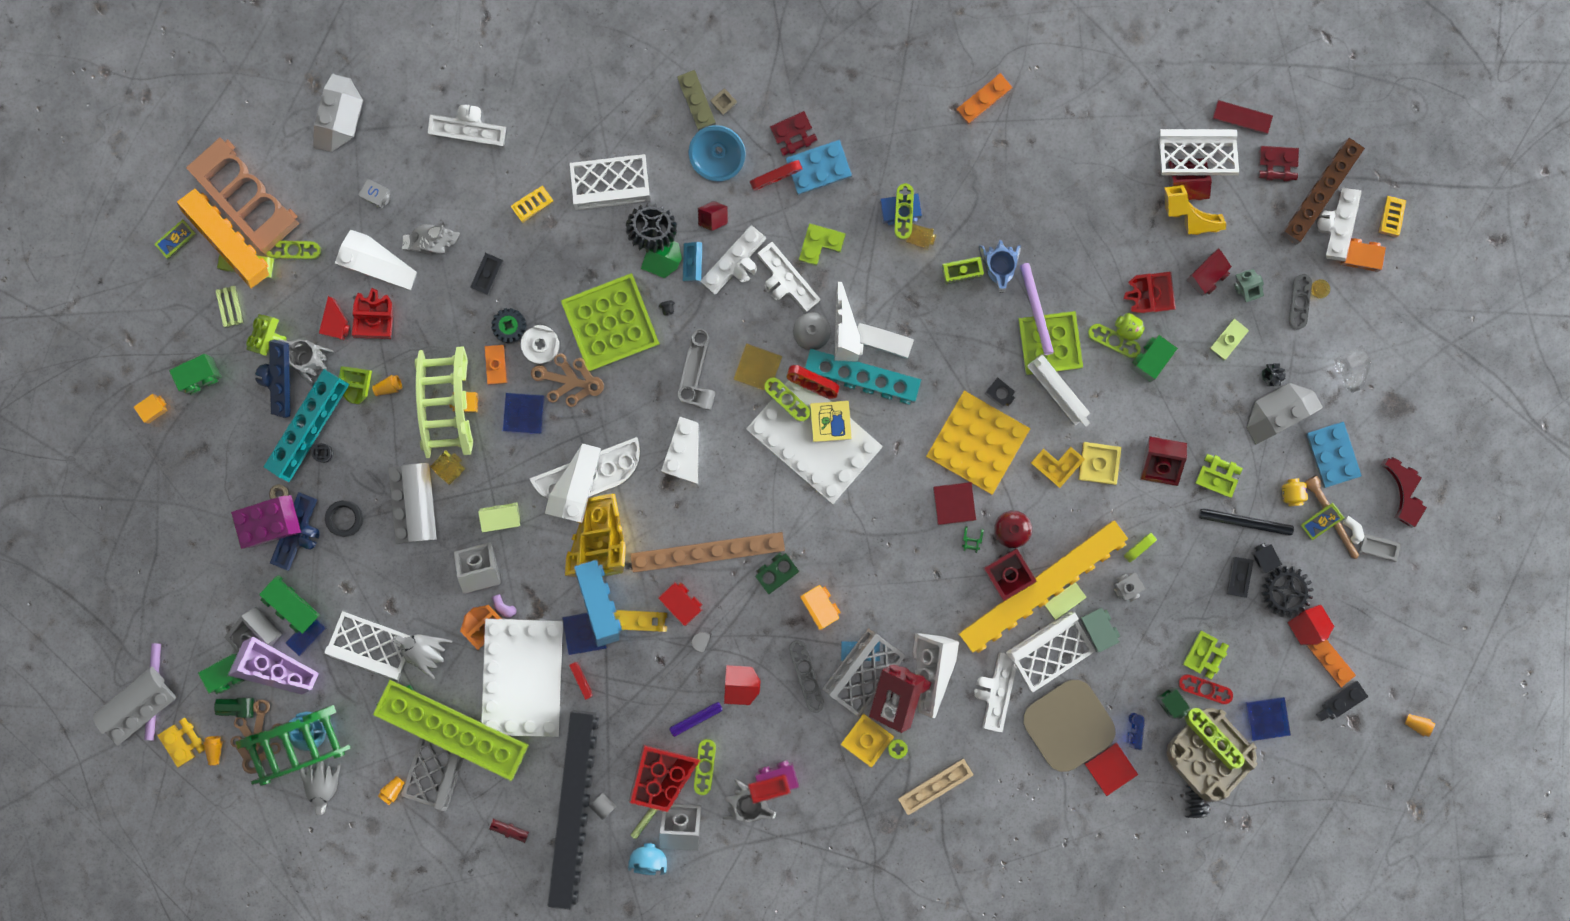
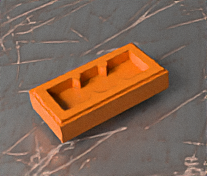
[485,345,507,385]

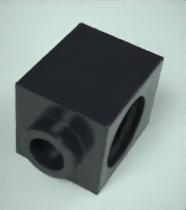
[984,377,1016,408]
[1251,542,1282,573]

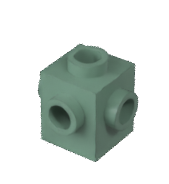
[1234,269,1264,302]

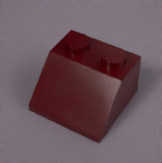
[1168,158,1212,200]
[1186,248,1232,296]
[1140,436,1187,486]
[983,548,1037,601]

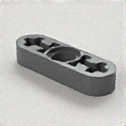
[1289,274,1312,330]

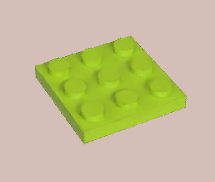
[1018,311,1083,376]

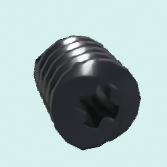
[1185,784,1210,818]

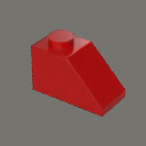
[319,296,350,340]

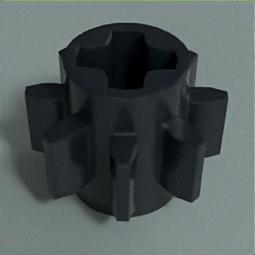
[1262,363,1286,386]

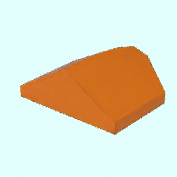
[460,605,502,650]

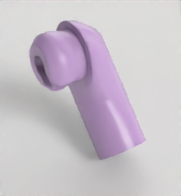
[491,594,517,618]

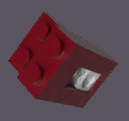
[869,665,932,733]

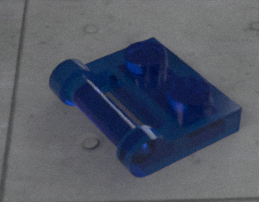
[1126,713,1145,750]

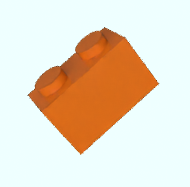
[1340,238,1386,272]

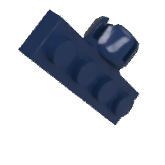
[255,339,290,418]
[270,492,320,571]

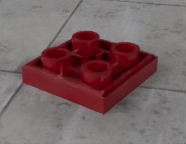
[933,482,976,525]

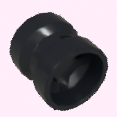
[311,443,334,463]

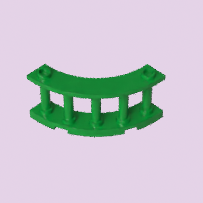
[235,705,351,786]

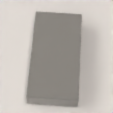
[1358,534,1401,562]

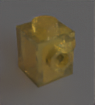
[430,450,465,485]

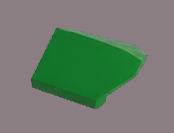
[641,241,682,279]

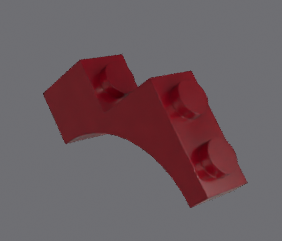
[1381,457,1427,528]

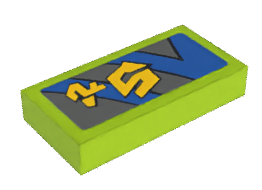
[154,219,196,259]
[1301,502,1344,540]

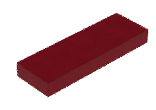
[1212,100,1273,135]

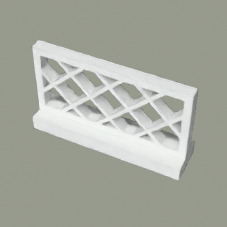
[1158,129,1239,175]
[570,154,651,210]
[1027,354,1090,426]
[324,611,409,682]
[1006,611,1095,692]

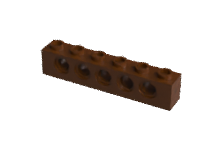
[1280,137,1365,245]

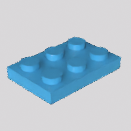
[786,140,852,195]
[1306,422,1362,488]

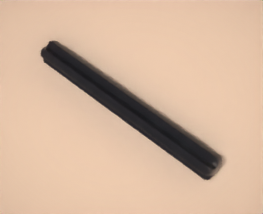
[1199,509,1294,536]

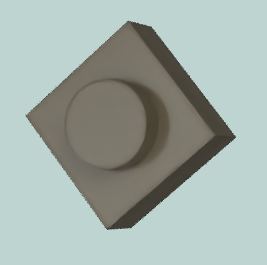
[710,88,737,115]

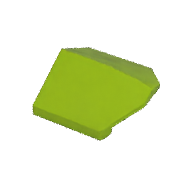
[339,366,372,405]

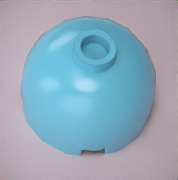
[288,712,326,751]
[628,843,667,875]

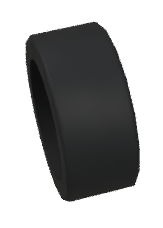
[325,500,363,537]

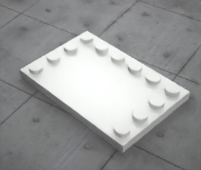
[746,380,883,504]
[482,618,563,737]

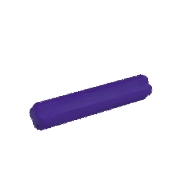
[669,702,723,737]

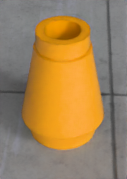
[372,375,403,396]
[1404,714,1435,737]
[203,736,223,765]
[378,776,405,805]

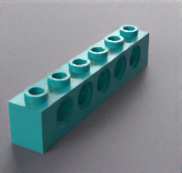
[805,349,922,405]
[263,369,350,482]

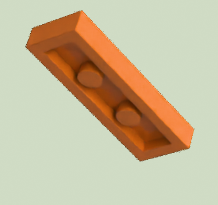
[956,73,1013,124]
[1306,640,1356,687]

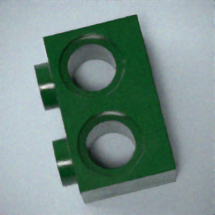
[755,553,800,594]
[1156,687,1190,719]

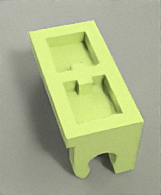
[478,502,521,532]

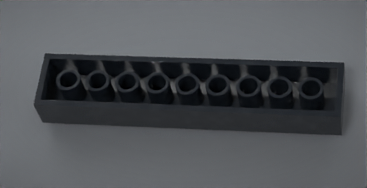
[548,710,599,910]

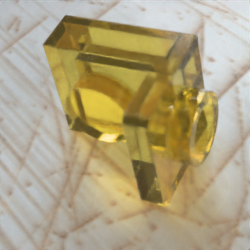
[906,223,936,249]

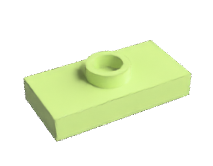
[1210,319,1249,361]

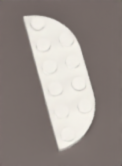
[530,437,640,499]

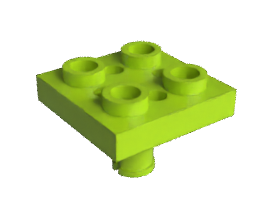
[246,314,286,356]

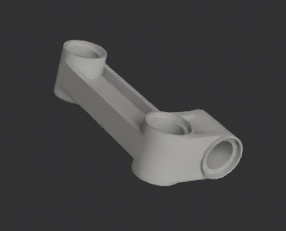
[678,329,716,410]

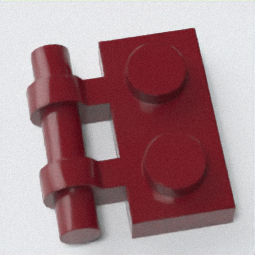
[770,111,817,156]
[1259,146,1299,182]

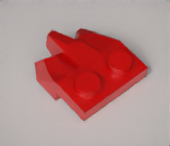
[1123,271,1176,313]
[352,288,393,339]

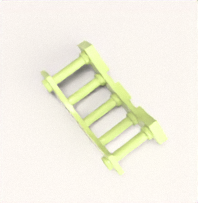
[415,346,473,458]

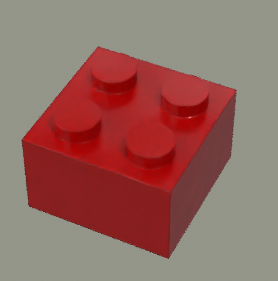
[658,582,703,626]

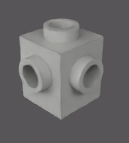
[1114,572,1146,602]

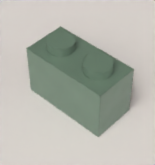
[1080,608,1120,653]

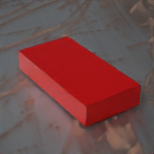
[569,662,593,700]
[748,774,791,804]

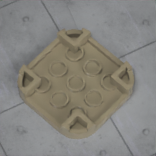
[1023,679,1115,772]
[1167,708,1258,802]

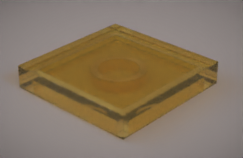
[734,343,782,391]

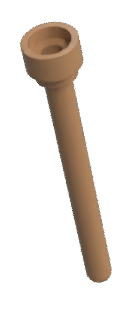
[1304,475,1359,559]

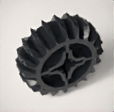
[625,203,677,253]
[1261,566,1314,618]

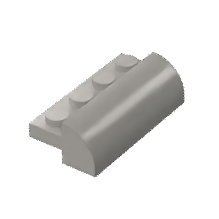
[388,463,437,544]
[93,666,176,746]

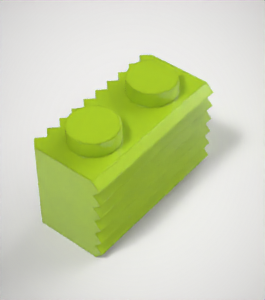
[942,257,984,284]

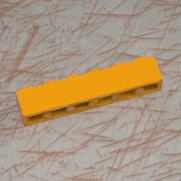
[177,189,269,288]

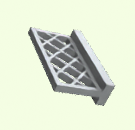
[822,628,905,717]
[401,738,464,811]

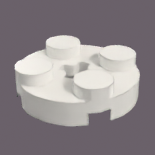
[521,325,560,364]

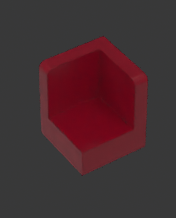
[698,201,728,231]

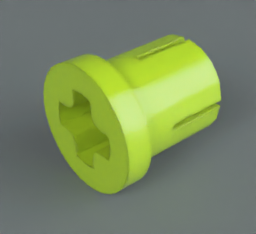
[888,739,908,759]

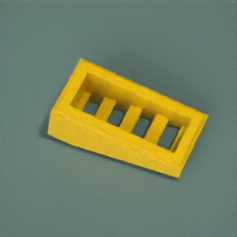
[511,186,554,223]
[1378,196,1406,237]

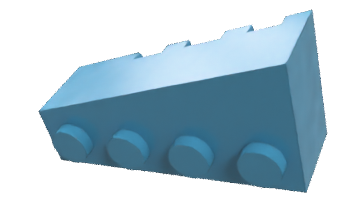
[574,560,622,647]

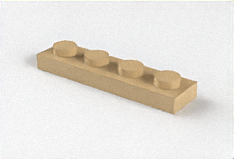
[898,758,974,815]

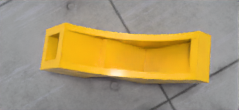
[1164,185,1226,235]

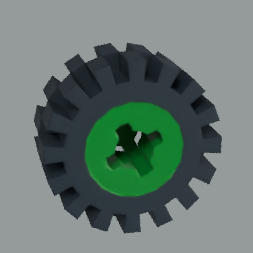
[491,308,527,344]

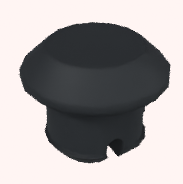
[658,300,675,316]

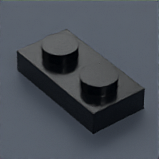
[470,252,504,295]
[1227,557,1254,598]

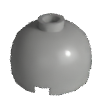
[793,312,831,350]

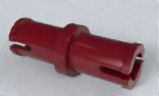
[489,818,529,843]

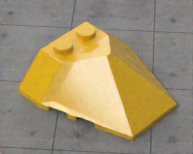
[565,493,625,577]

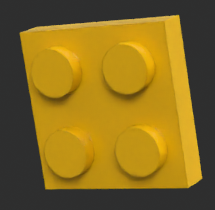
[841,713,895,768]

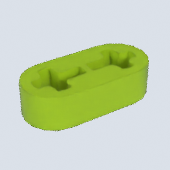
[1123,532,1157,563]

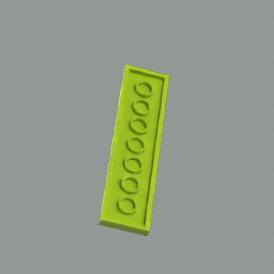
[373,680,529,781]

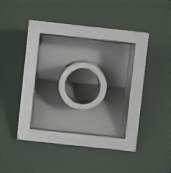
[454,542,501,594]
[224,607,282,652]
[660,804,701,850]

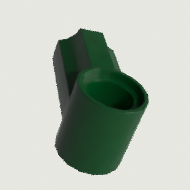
[214,697,254,718]

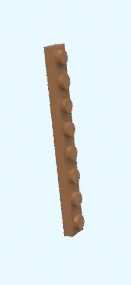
[631,532,785,573]

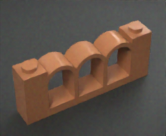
[186,137,300,254]

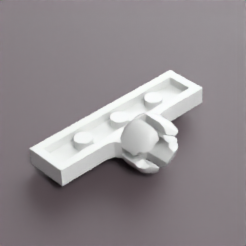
[427,105,506,146]
[1317,188,1361,261]
[700,225,766,295]
[757,242,821,313]
[974,653,1017,732]

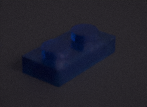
[286,619,327,656]

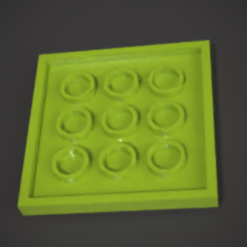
[561,273,660,372]

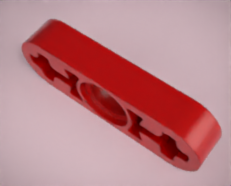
[749,160,803,191]
[786,365,840,399]
[1178,674,1233,704]

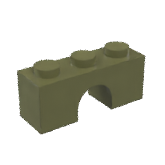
[677,70,716,131]

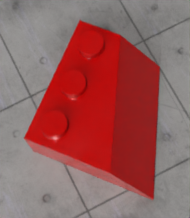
[629,745,701,812]

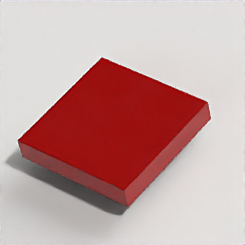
[1085,742,1139,796]

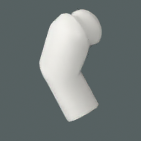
[1343,516,1364,544]

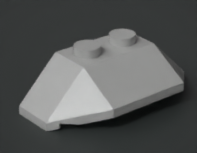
[313,74,363,152]
[1246,383,1323,444]

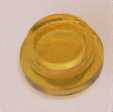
[1311,279,1330,299]

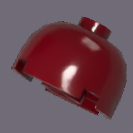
[994,510,1032,548]

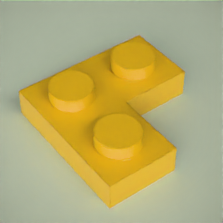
[1031,446,1085,488]

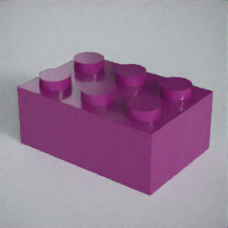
[231,495,301,549]

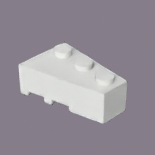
[661,417,699,484]

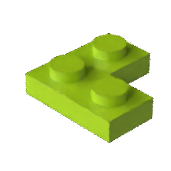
[799,223,846,266]

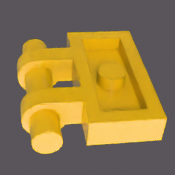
[157,718,205,768]

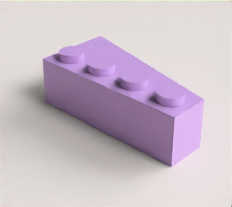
[228,637,319,695]

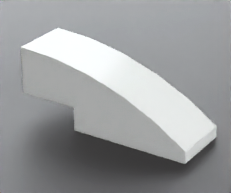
[857,323,914,359]

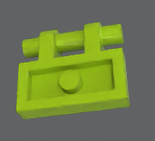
[1195,454,1243,498]
[1182,630,1229,680]

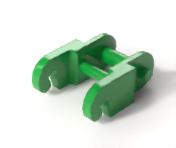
[962,526,984,553]

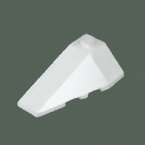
[335,230,417,290]
[835,282,863,362]
[545,444,601,523]
[913,633,959,718]

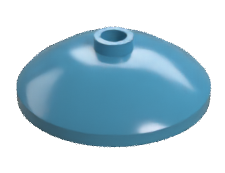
[688,125,746,181]

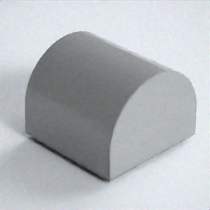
[692,632,710,653]
[589,793,616,820]

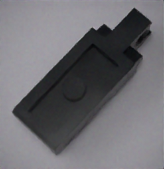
[1316,681,1368,721]

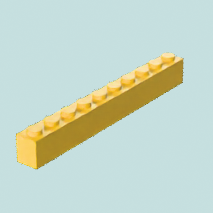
[958,520,1128,653]

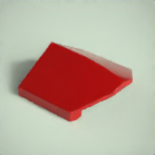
[1287,604,1335,646]
[724,665,761,705]

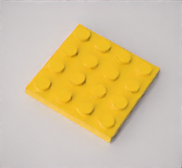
[926,390,1031,495]

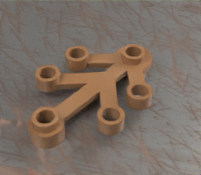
[531,353,604,407]
[230,699,282,774]

